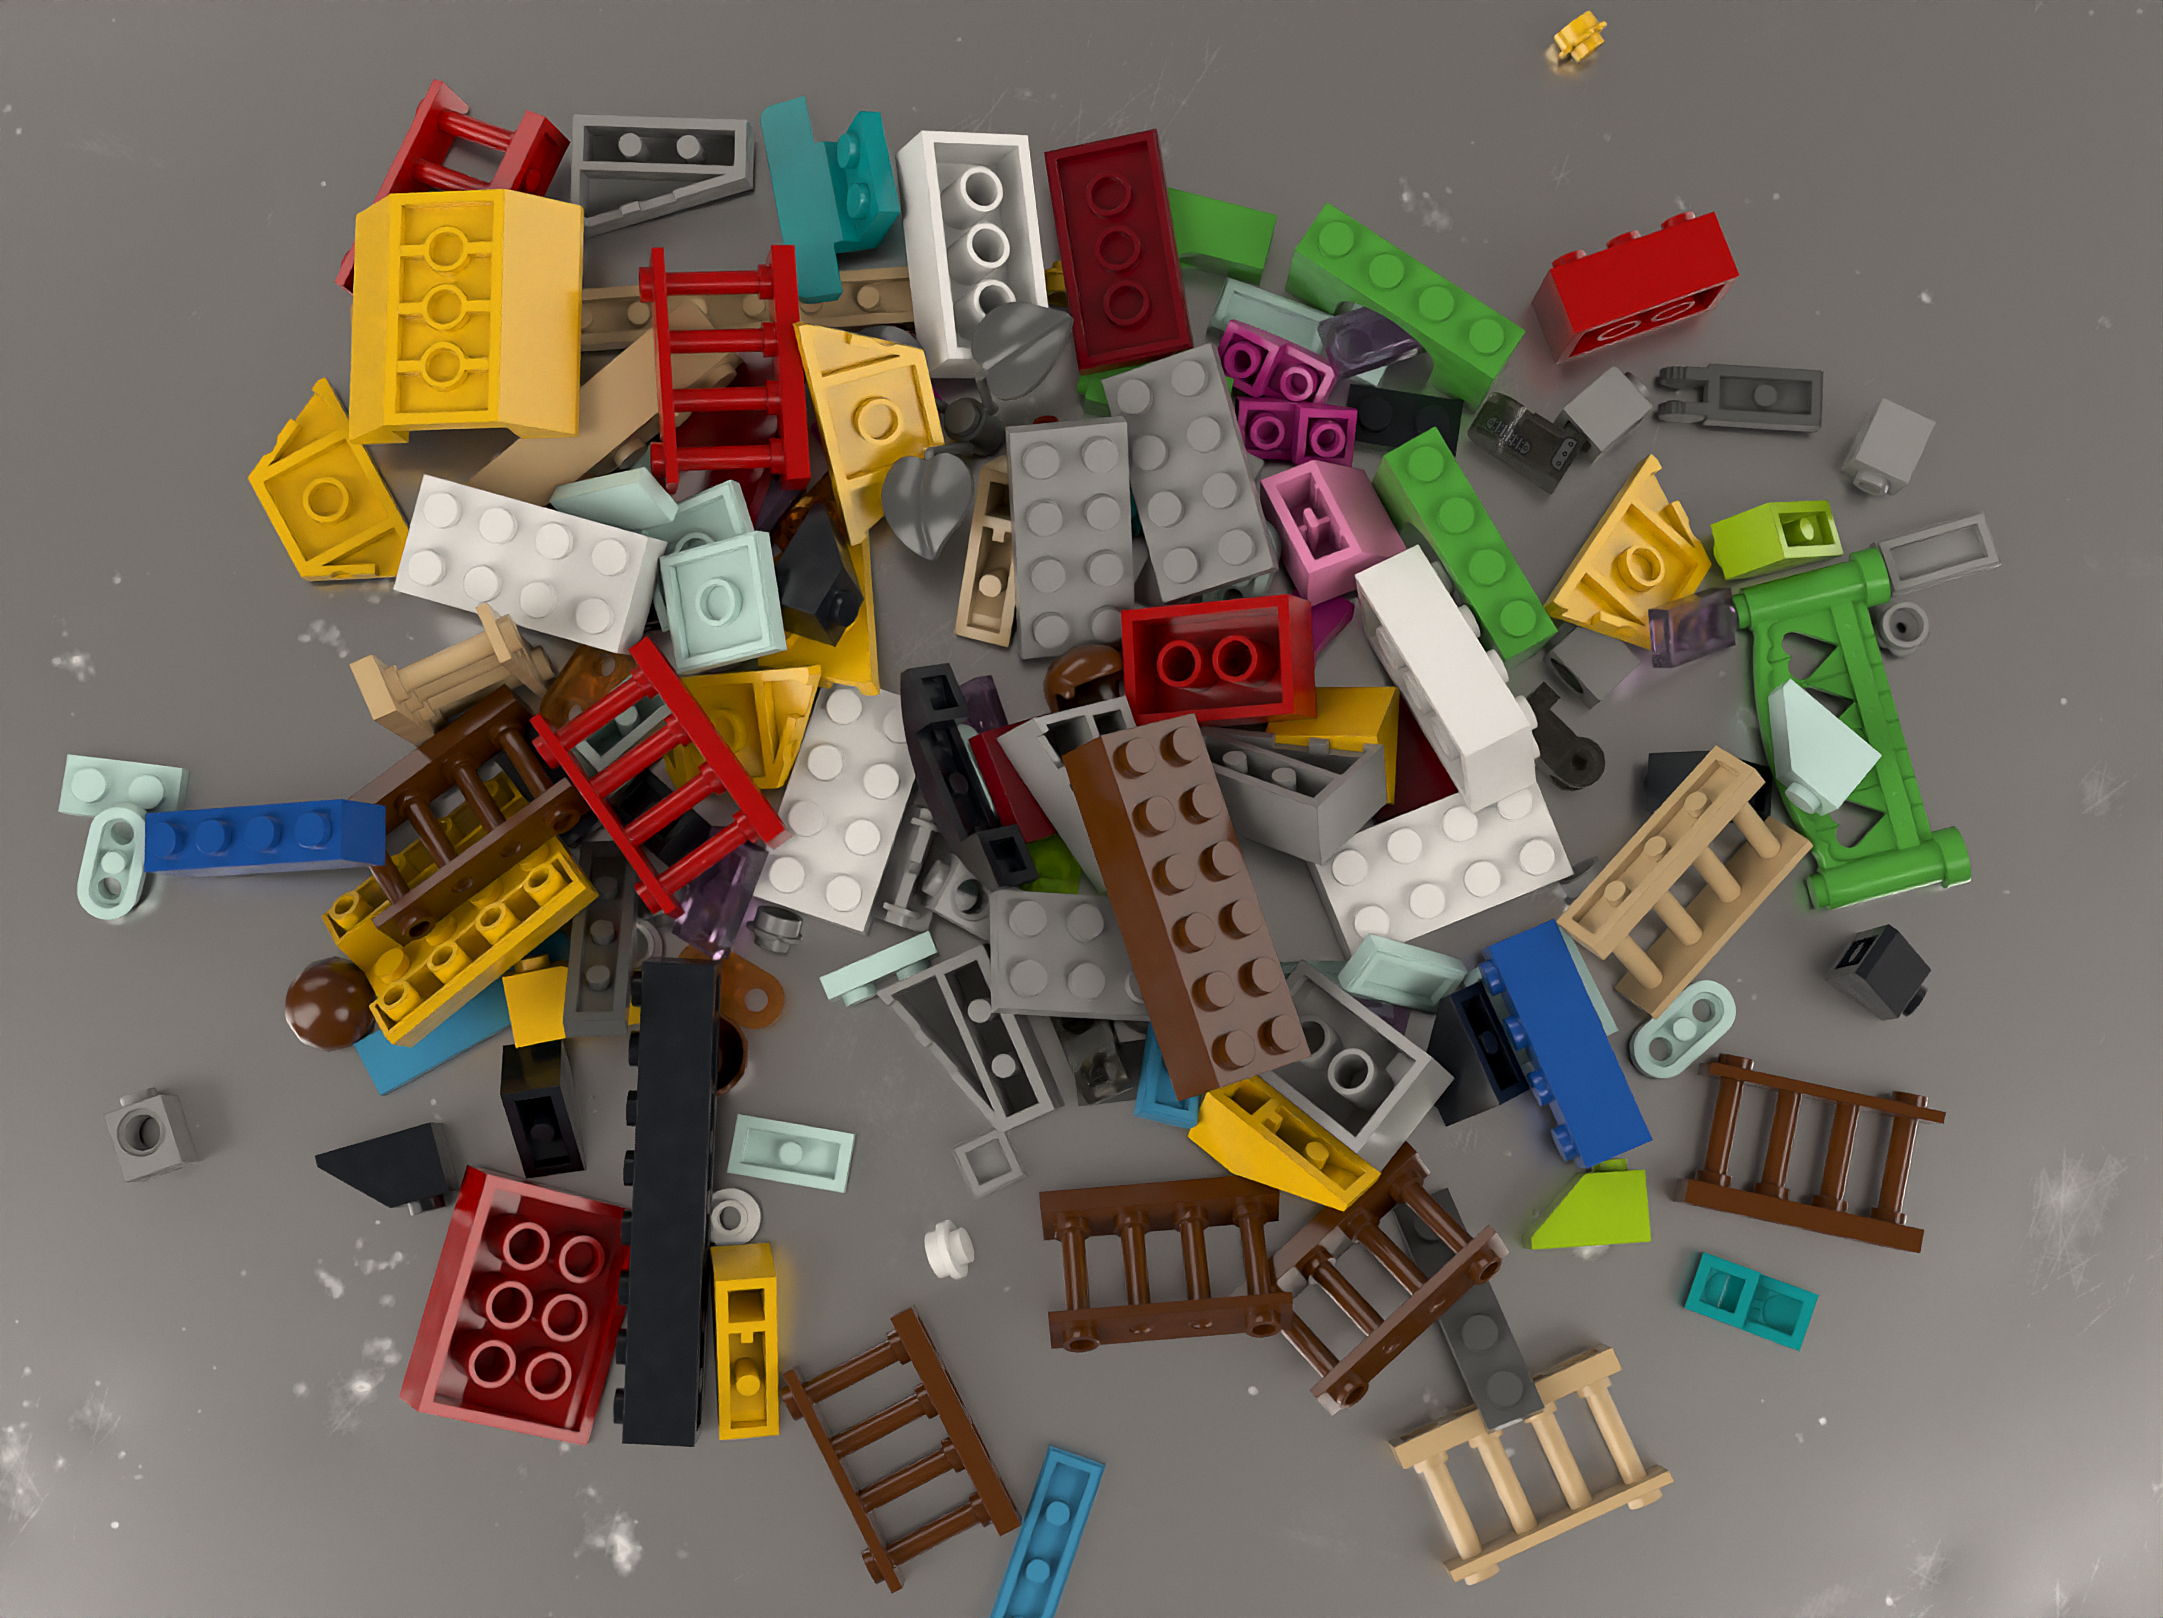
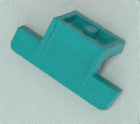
[760,96,900,304]

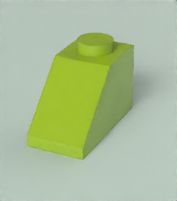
[1710,500,1844,580]
[1522,1158,1651,1250]

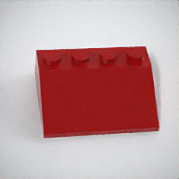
[399,1165,632,1446]

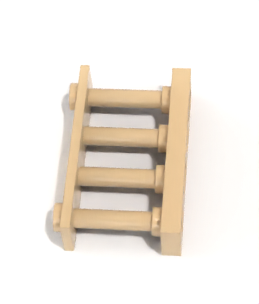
[349,602,556,747]
[1556,745,1813,1020]
[1388,1344,1674,1585]

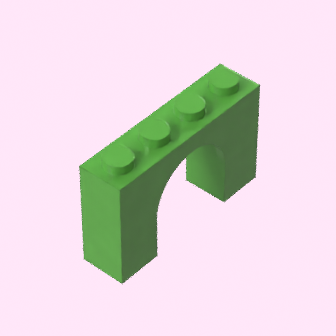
[1076,187,1278,417]
[1285,202,1526,414]
[1371,426,1558,671]

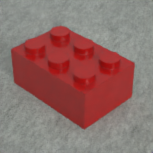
[1532,211,1740,364]
[1121,594,1317,728]

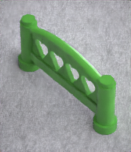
[1729,547,1971,910]

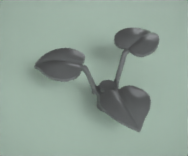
[856,302,1074,561]

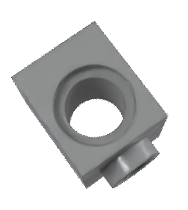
[1554,364,1653,465]
[1841,397,1936,496]
[1543,621,1642,709]
[921,853,1023,941]
[103,1087,199,1182]

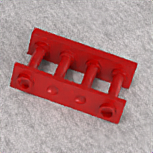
[334,79,570,297]
[639,245,811,495]
[529,636,793,920]

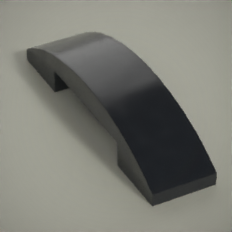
[900,663,1040,892]

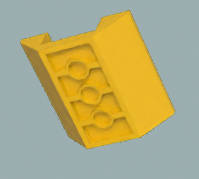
[348,189,584,445]
[321,770,600,1048]

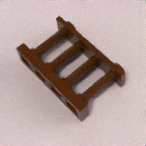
[347,684,591,947]
[1673,1053,1946,1253]
[1228,1140,1509,1416]
[1039,1176,1293,1353]
[780,1304,1022,1593]

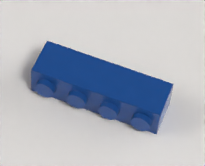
[144,799,386,878]
[1478,918,1653,1169]

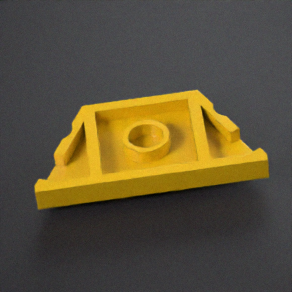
[793,321,945,546]
[247,377,410,581]
[1543,454,1712,650]
[757,513,880,696]
[619,664,822,791]

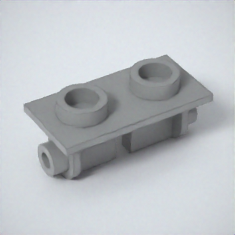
[871,804,954,933]

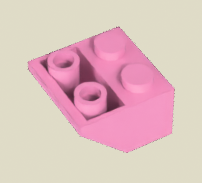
[1260,460,1407,606]

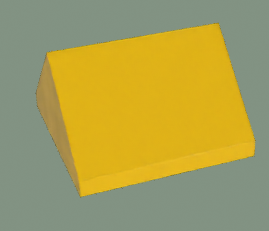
[1265,687,1400,805]

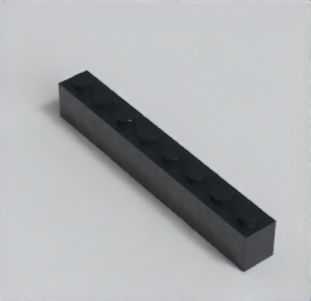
[613,956,723,1447]

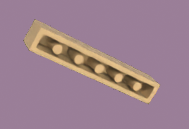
[464,297,744,511]

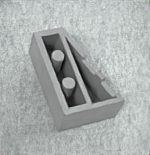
[571,114,754,239]
[996,696,1136,894]
[1200,726,1387,866]
[876,944,1065,1133]

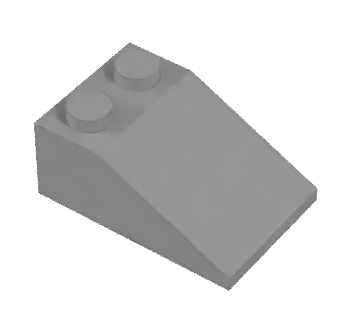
[1259,959,1454,1172]

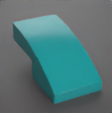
[1684,1252,1819,1352]

